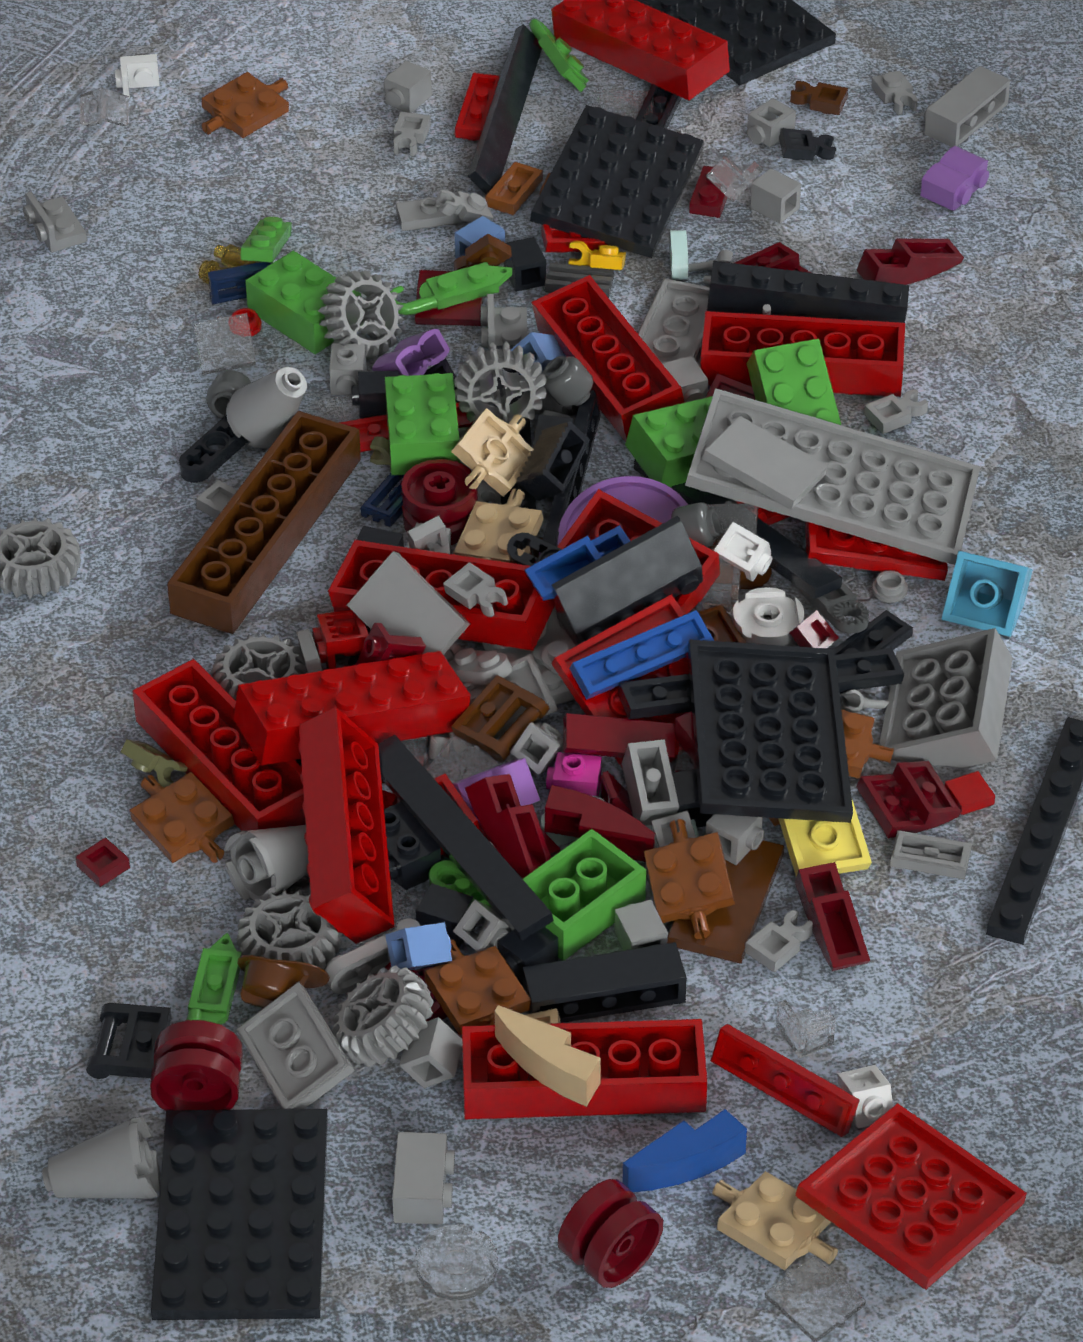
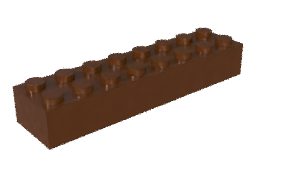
[167,411,361,634]

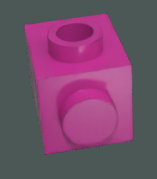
[546,752,602,797]

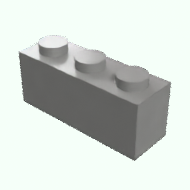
[924,66,1010,147]

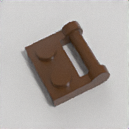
[451,675,550,763]

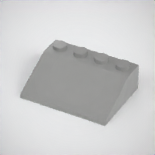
[879,628,1013,768]

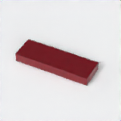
[563,713,675,763]

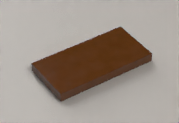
[667,840,784,964]

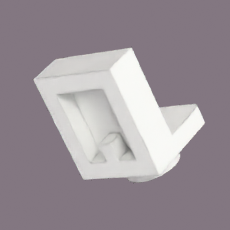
[115,54,160,99]
[714,522,772,582]
[837,1065,893,1128]

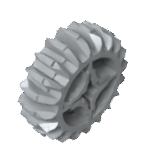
[318,270,405,360]
[454,342,546,424]
[0,517,81,600]
[211,633,307,701]
[237,889,342,970]
[331,965,434,1067]

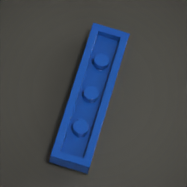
[569,610,714,700]

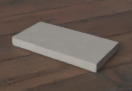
[638,278,710,363]

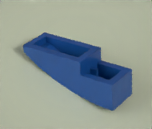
[525,525,630,601]
[622,1109,747,1192]

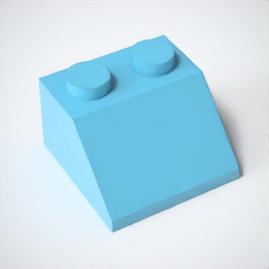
[941,551,1033,637]

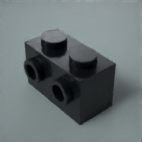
[384,802,441,892]

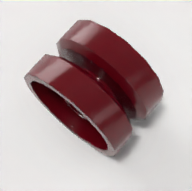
[401,459,478,545]
[150,1020,243,1111]
[558,1179,664,1288]

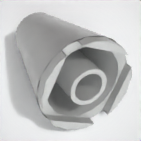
[226,367,307,449]
[225,825,309,905]
[42,1116,160,1199]

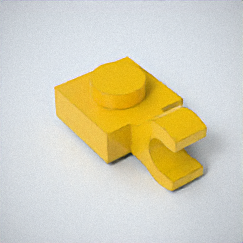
[568,241,626,270]

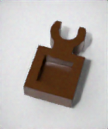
[790,81,848,115]
[453,234,512,271]

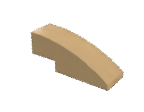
[495,1005,601,1107]

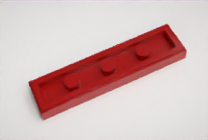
[710,1024,860,1137]

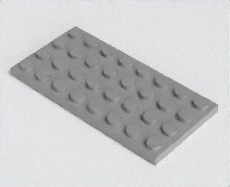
[685,388,981,565]

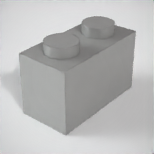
[622,739,679,826]
[392,1132,455,1224]

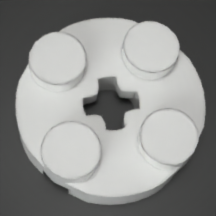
[732,587,804,646]

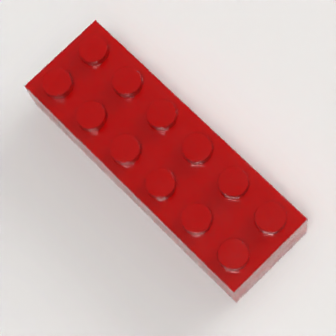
[551,0,730,101]
[531,275,684,442]
[701,311,905,397]
[328,540,555,651]
[233,651,471,766]
[132,659,306,831]
[298,707,395,944]
[462,1019,707,1120]

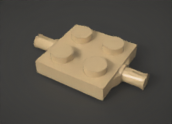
[451,408,534,497]
[454,489,544,563]
[712,1171,838,1271]

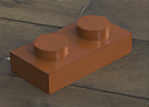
[485,162,543,215]

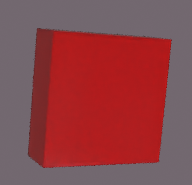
[945,771,995,815]

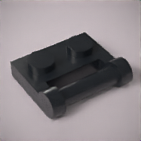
[86,1003,172,1079]

